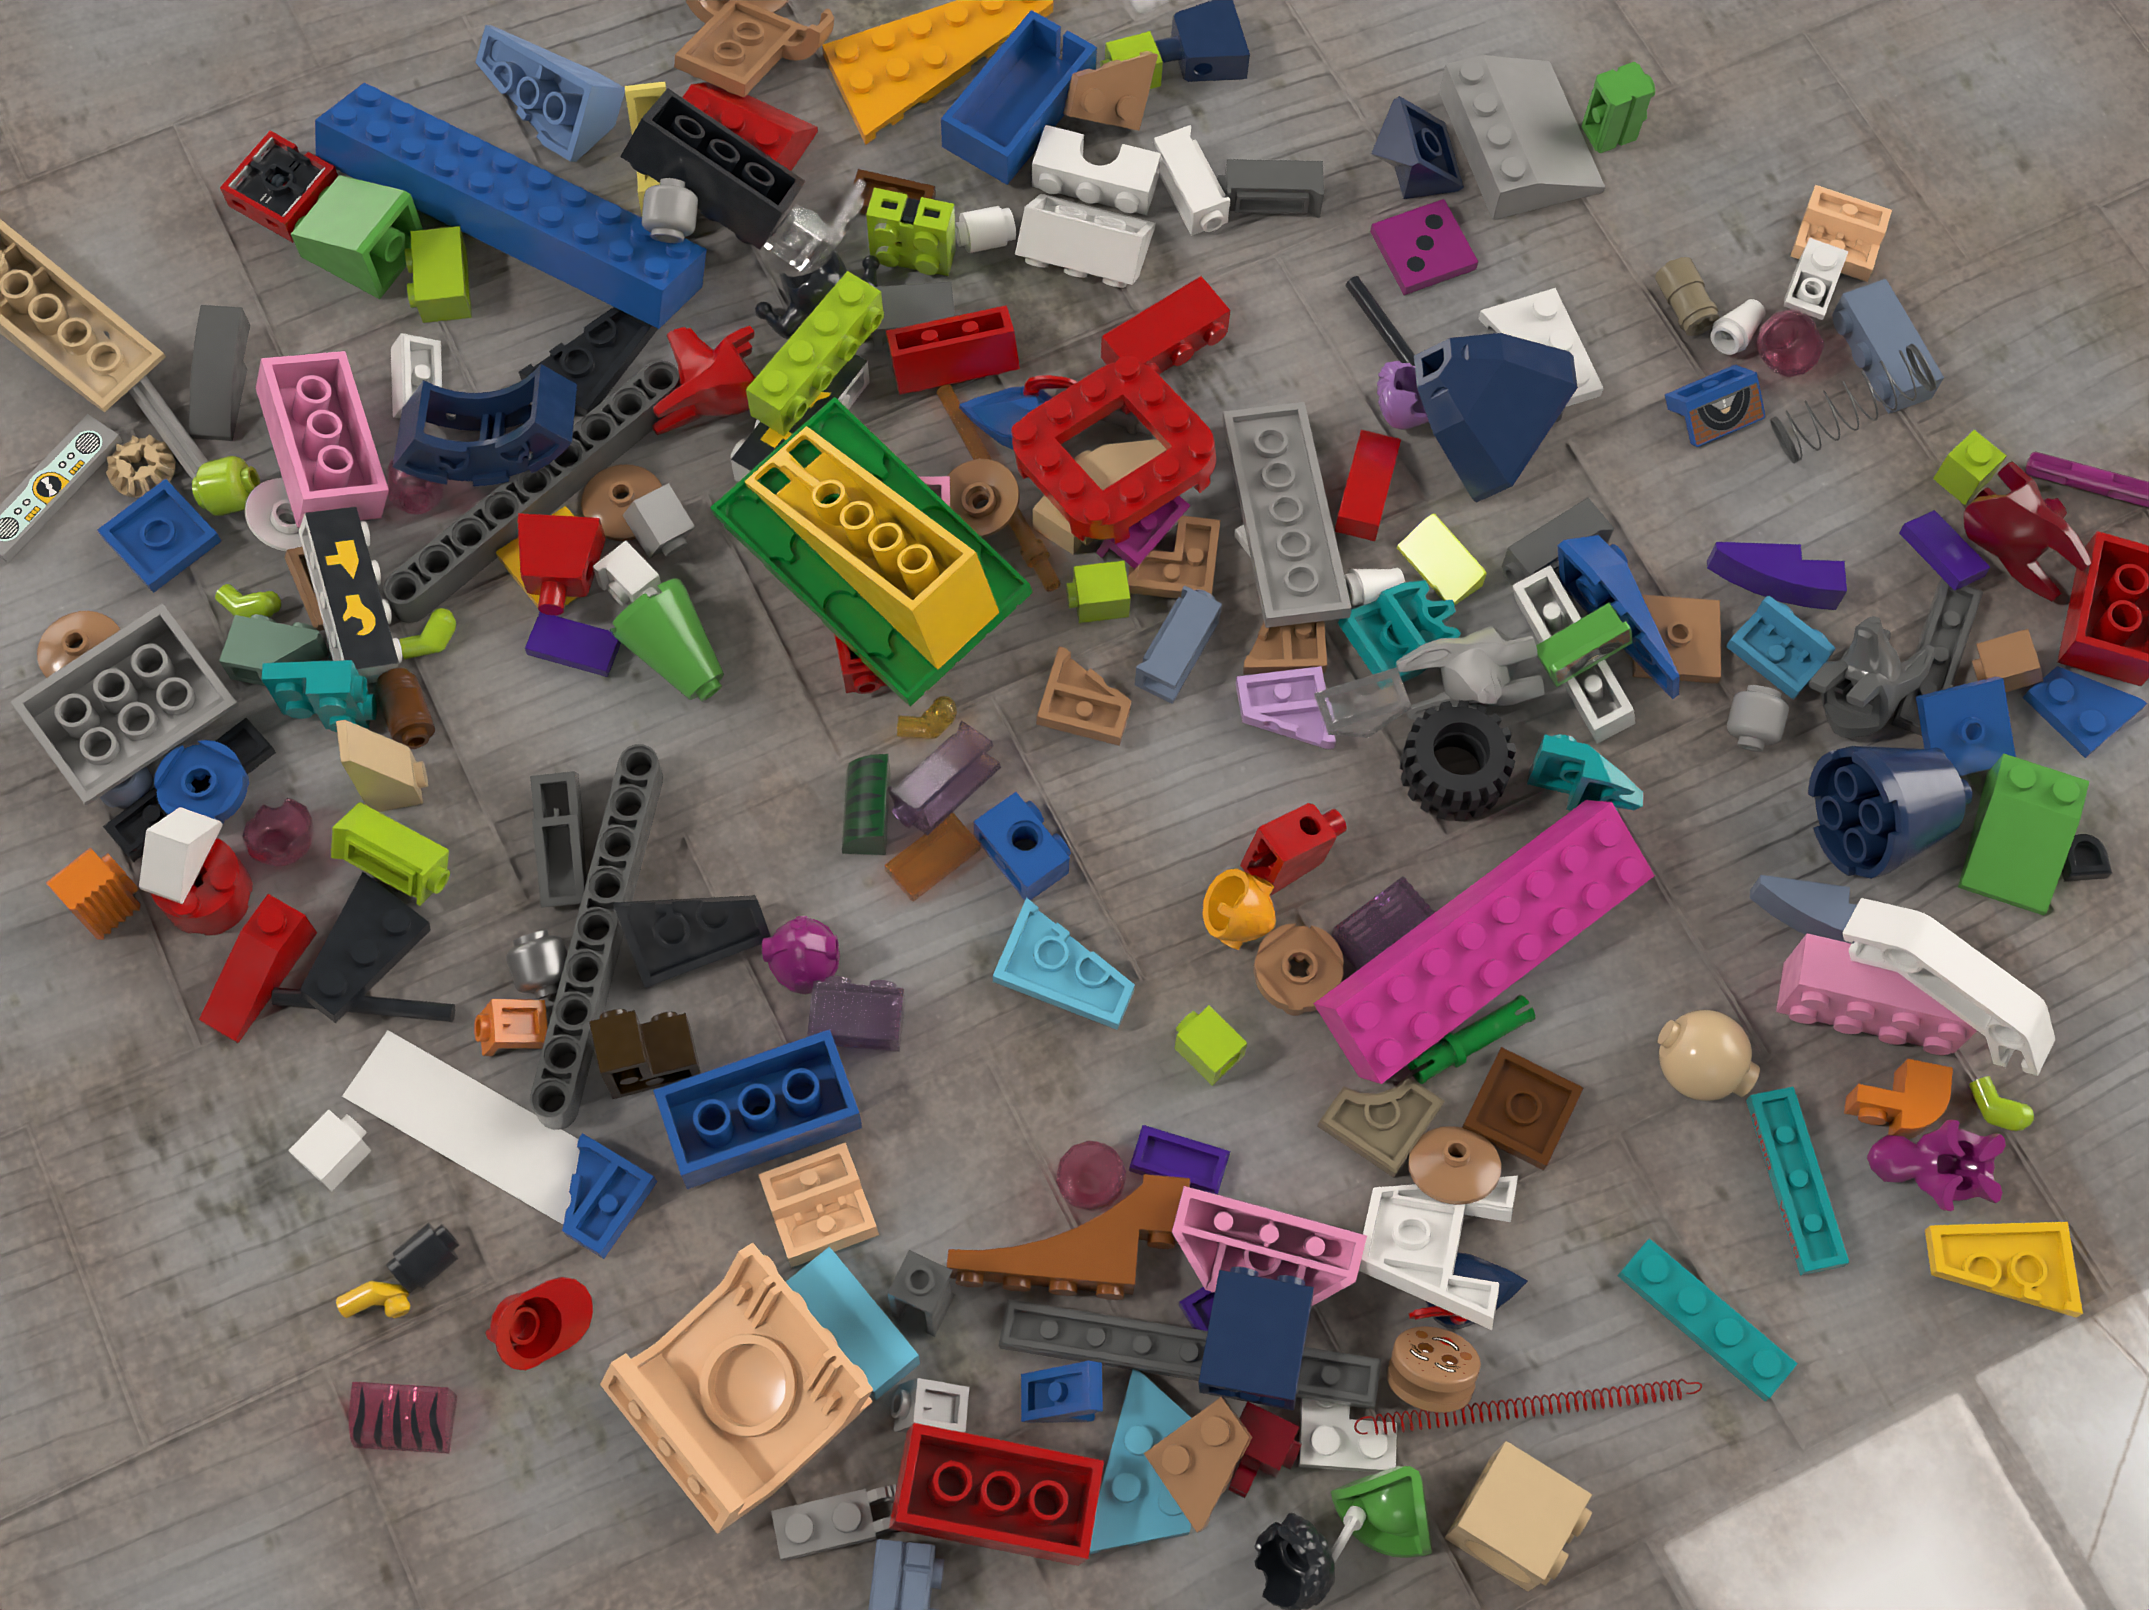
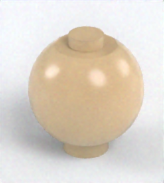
[1658,1010,1760,1101]

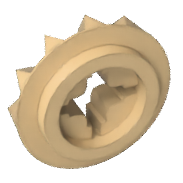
[106,434,176,498]

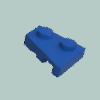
[562,1133,657,1259]

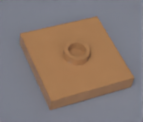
[1633,595,1721,684]

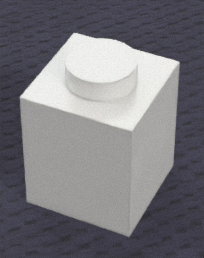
[288,1110,371,1192]

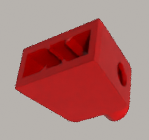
[518,513,606,616]
[1240,803,1347,896]

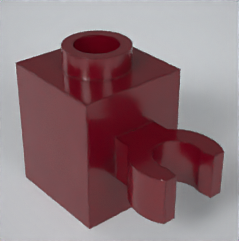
[1228,1401,1302,1499]

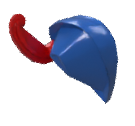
[959,375,1077,450]

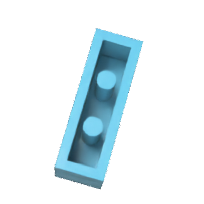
[786,1246,920,1400]

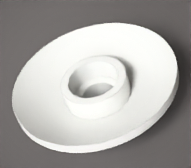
[245,478,302,551]

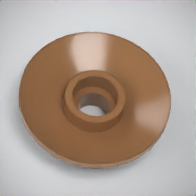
[947,459,1020,538]
[581,464,662,541]
[37,611,120,678]
[1408,1126,1501,1205]

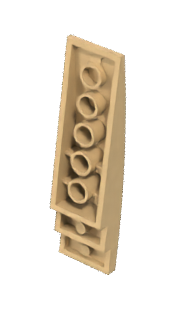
[0,219,166,412]

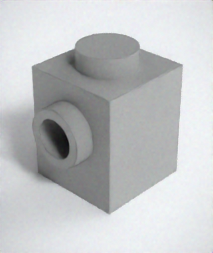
[622,483,695,558]

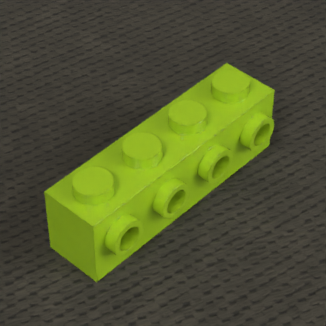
[746,271,884,436]

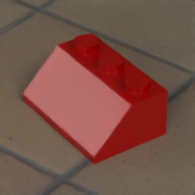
[682,82,818,171]

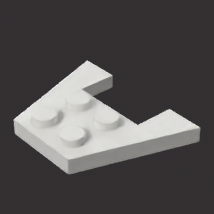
[1359,1176,1518,1330]

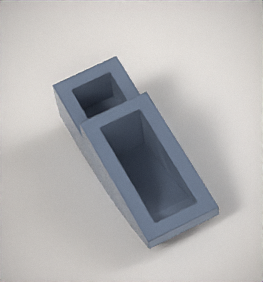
[1750,875,1857,944]

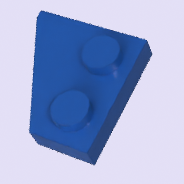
[2022,666,2147,758]

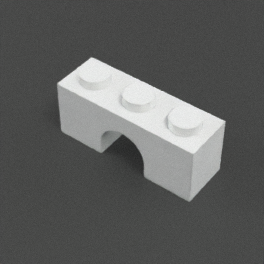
[1032,125,1161,215]

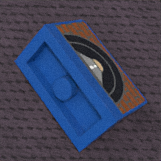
[1664,365,1765,447]

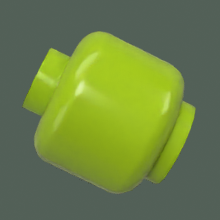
[192,456,261,516]

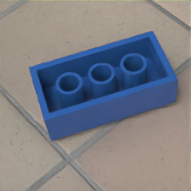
[653,1029,862,1189]

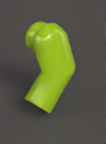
[215,584,281,618]
[399,608,456,659]
[1968,1076,2034,1131]

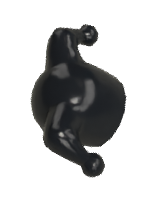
[755,251,880,339]

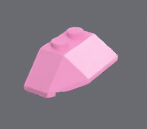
[1172,1186,1367,1306]

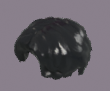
[1254,1513,1335,1610]

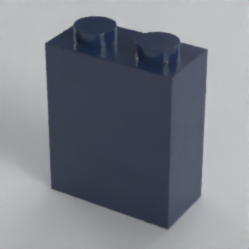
[1198,1267,1314,1411]

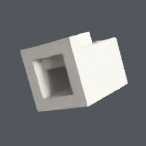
[593,541,662,606]

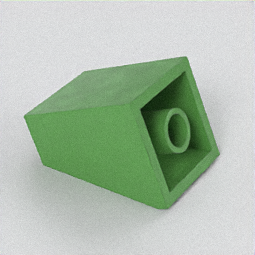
[291,175,423,299]

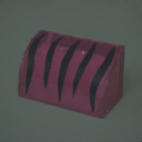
[349,1382,457,1454]

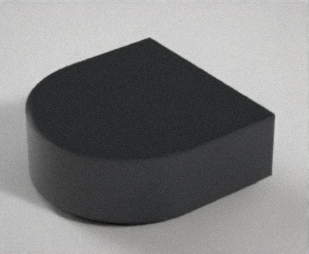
[2062,834,2112,882]

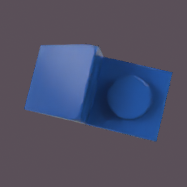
[1021,1361,1103,1423]

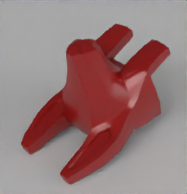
[652,325,756,436]

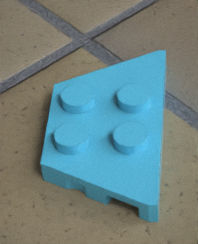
[1089,1369,1191,1554]

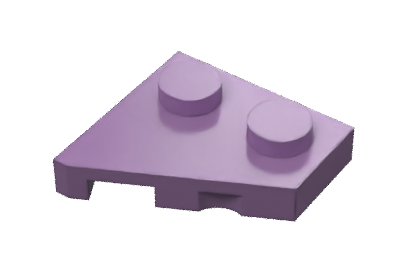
[1235,666,1336,749]

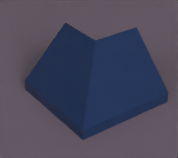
[1371,96,1464,199]

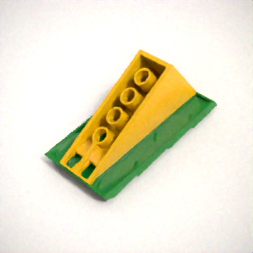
[710,397,1033,707]

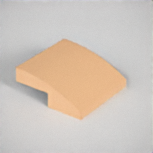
[1790,185,1892,282]
[758,1142,879,1268]

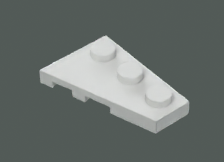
[1478,288,1603,407]

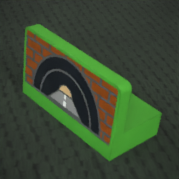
[1536,603,1633,687]

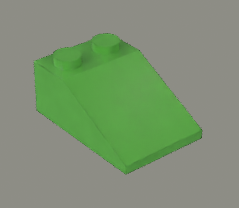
[1958,753,2089,916]

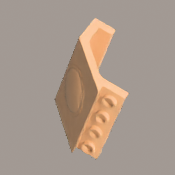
[600,1243,873,1534]

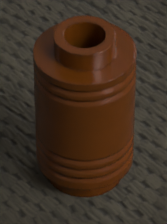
[375,668,435,749]

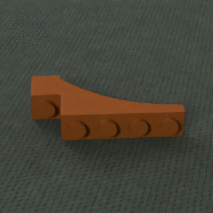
[947,1174,1190,1300]

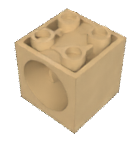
[1444,1441,1592,1591]

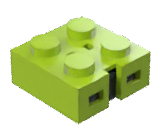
[866,188,956,276]

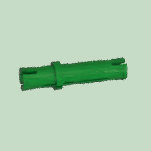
[1407,995,1535,1084]

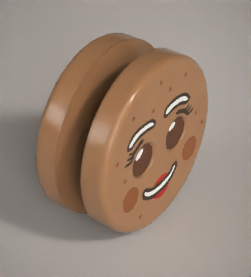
[1387,1326,1481,1413]

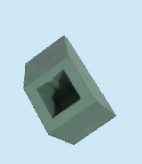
[219,614,329,686]

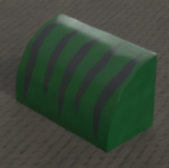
[842,754,891,855]

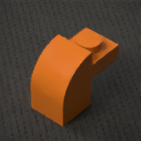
[1844,1059,1953,1139]

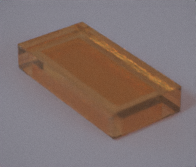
[884,813,981,902]

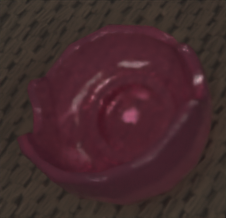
[1756,309,1824,378]
[242,798,314,867]
[1056,1140,1126,1212]

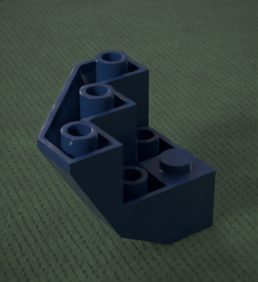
[1414,333,1578,503]

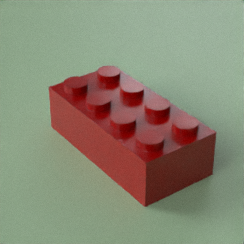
[889,1423,1104,1566]

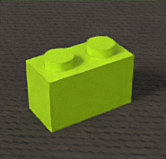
[405,226,472,323]

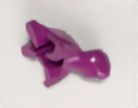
[1867,1120,2006,1211]

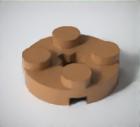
[1253,924,1344,1016]

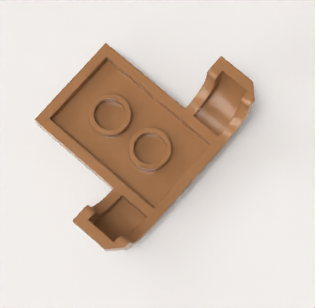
[674,0,834,97]

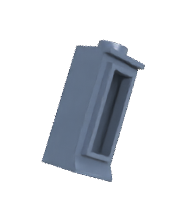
[1135,586,1222,704]

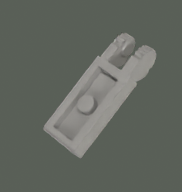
[771,1484,897,1561]

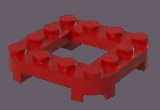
[1011,356,1216,544]

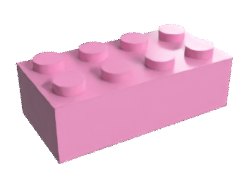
[256,351,389,528]
[1776,933,1977,1055]

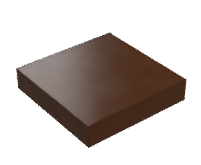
[1462,1047,1584,1171]

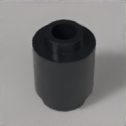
[386,1223,460,1293]

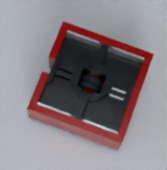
[220,130,338,243]

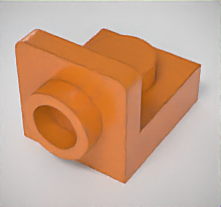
[474,999,547,1056]

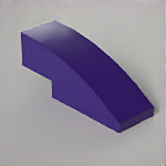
[1707,542,1847,610]

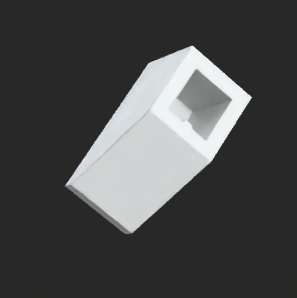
[1783,238,1848,320]

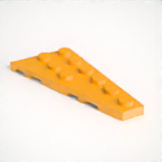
[822,0,1054,145]

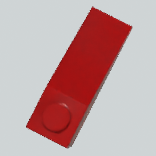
[199,894,317,1044]

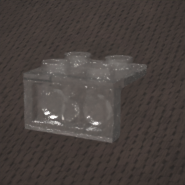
[764,179,866,274]

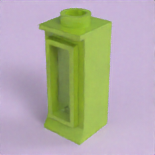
[331,802,450,906]

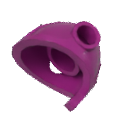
[762,916,840,995]

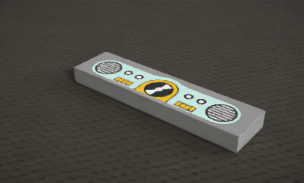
[0,414,123,563]

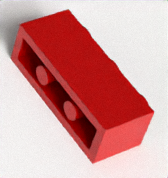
[1101,276,1231,375]
[886,305,1020,395]

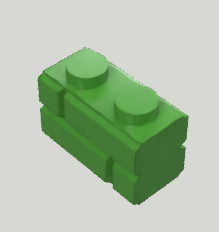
[1581,62,1655,153]

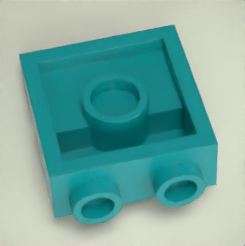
[261,660,377,732]

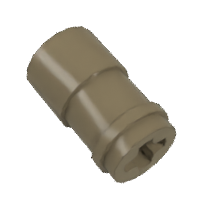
[1655,257,1720,336]

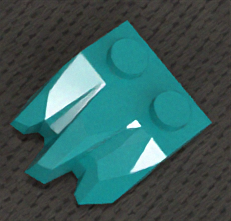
[1338,580,1461,690]
[1527,734,1643,813]

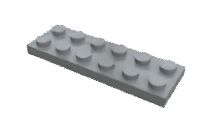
[1222,402,1352,628]

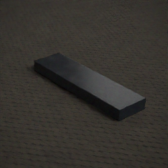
[103,718,276,863]

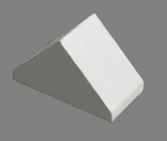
[139,807,223,904]

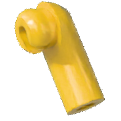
[336,1281,411,1318]

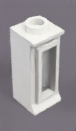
[1154,125,1230,236]

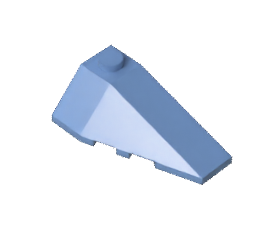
[475,25,625,162]

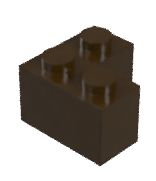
[589,1009,701,1099]

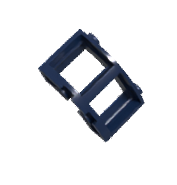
[393,364,577,487]

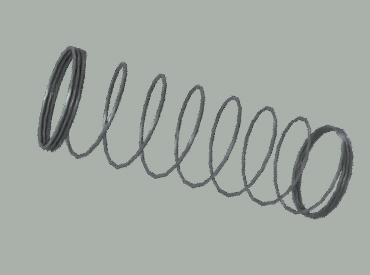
[1770,344,1936,463]

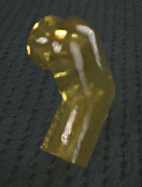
[897,696,957,739]

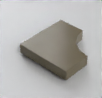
[1318,1076,1445,1178]

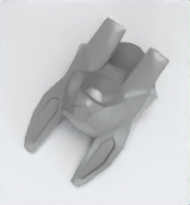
[1396,626,1544,720]

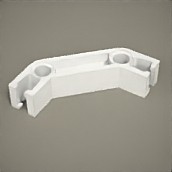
[1842,898,2055,1076]

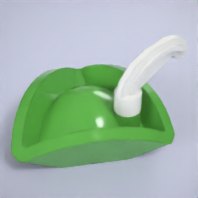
[1331,1466,1432,1563]

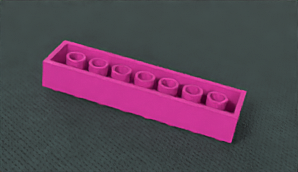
[1313,800,1655,1084]

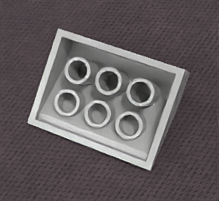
[1439,55,1605,220]
[10,603,238,806]

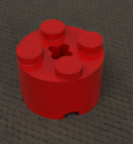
[150,838,253,936]

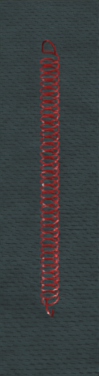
[1354,1378,1702,1436]

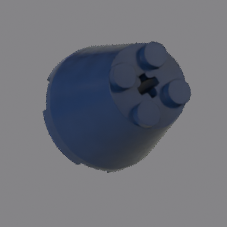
[1808,746,1972,879]

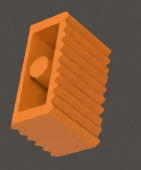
[46,847,141,940]

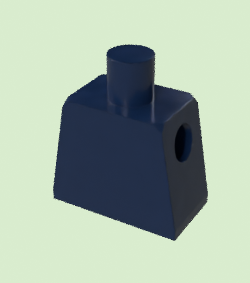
[1154,0,1250,82]

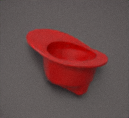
[485,1277,593,1371]

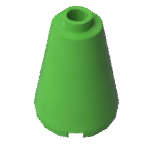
[610,578,724,701]

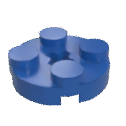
[154,740,249,824]

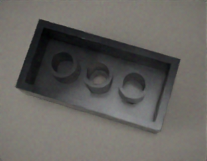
[620,88,805,250]

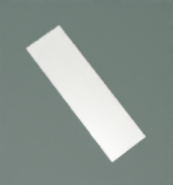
[342,1030,580,1224]

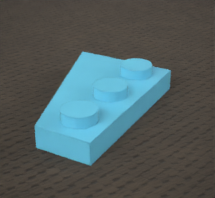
[993,898,1135,1030]

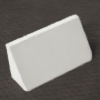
[391,333,442,419]

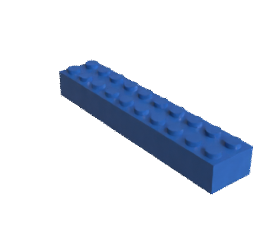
[315,83,707,329]

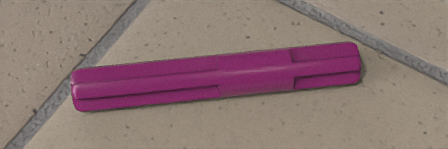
[2025,451,2149,508]

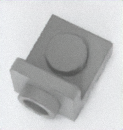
[891,1378,969,1433]

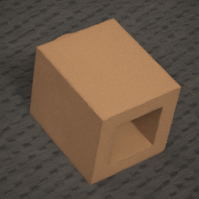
[1972,629,2044,692]

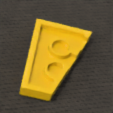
[1925,1222,2083,1318]

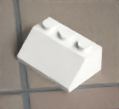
[1015,194,1156,288]

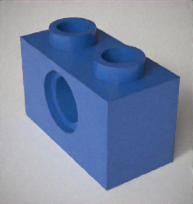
[973,792,1071,900]

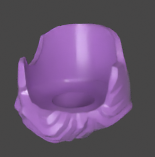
[1377,361,1429,430]

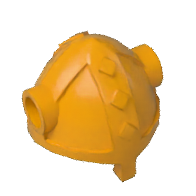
[1202,869,1276,950]

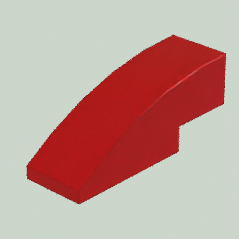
[1334,429,1401,542]

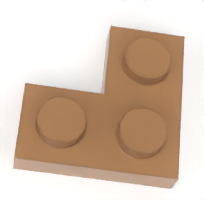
[1128,516,1221,599]

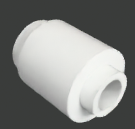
[955,206,1016,253]

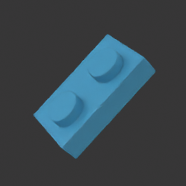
[1726,596,1835,700]

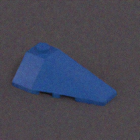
[1557,535,1680,699]

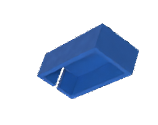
[941,10,1097,185]

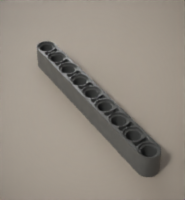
[383,360,681,623]
[530,744,663,1130]

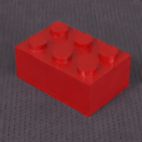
[2057,531,2149,686]

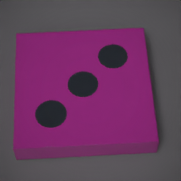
[1370,199,1478,295]

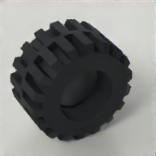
[1399,700,1516,821]

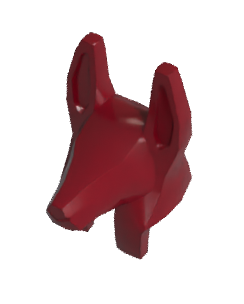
[1963,461,2092,602]

